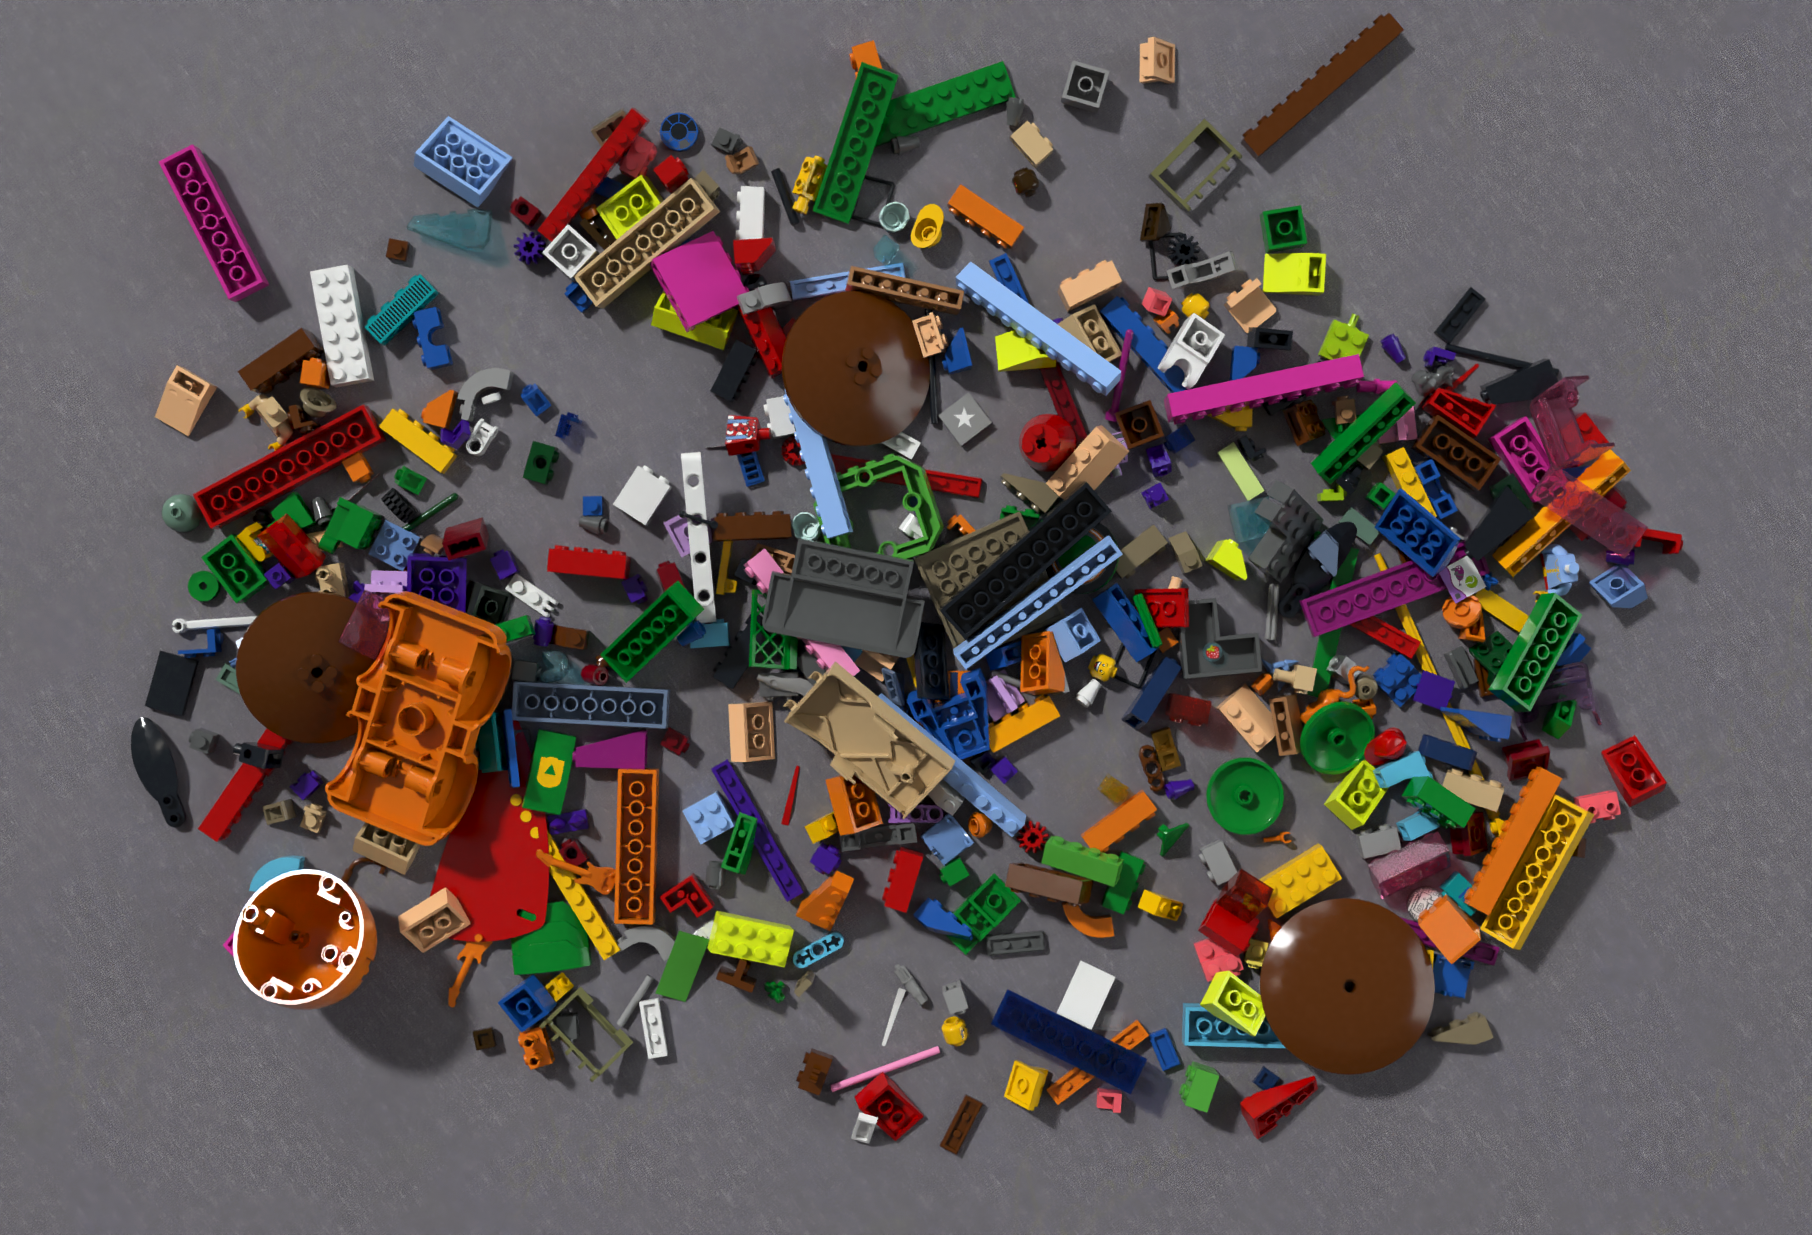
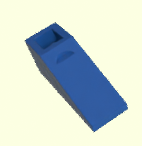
[913,897,973,941]

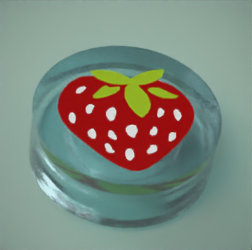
[1202,642,1222,662]

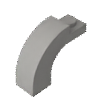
[1167,251,1238,289]
[737,282,792,315]
[457,368,514,422]
[615,924,676,961]

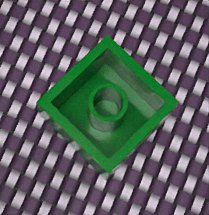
[1259,205,1307,253]
[336,504,383,550]

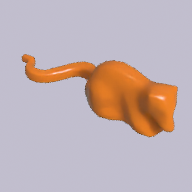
[1300,666,1369,724]

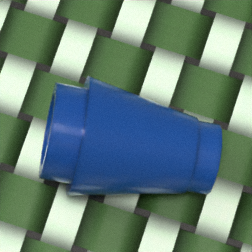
[677,620,706,646]

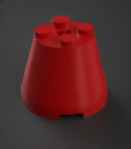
[1019,414,1077,472]

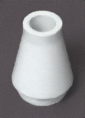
[1075,679,1102,708]

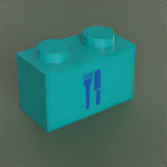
[1439,871,1477,916]

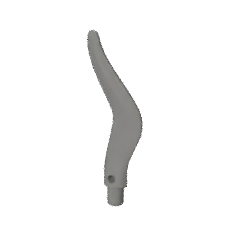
[757,672,813,696]

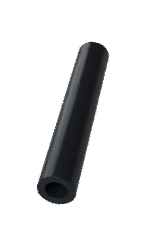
[771,168,800,226]

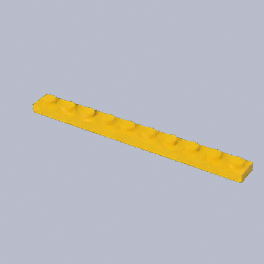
[510,794,621,960]

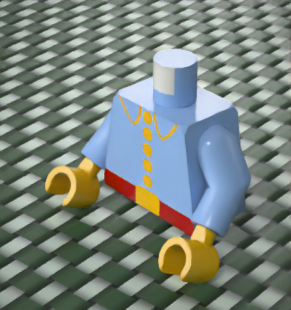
[1533,544,1579,602]

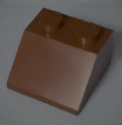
[1114,400,1164,450]

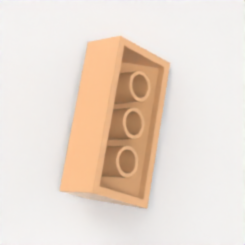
[1046,425,1130,499]

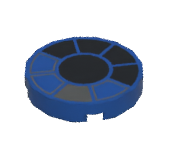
[660,112,699,152]

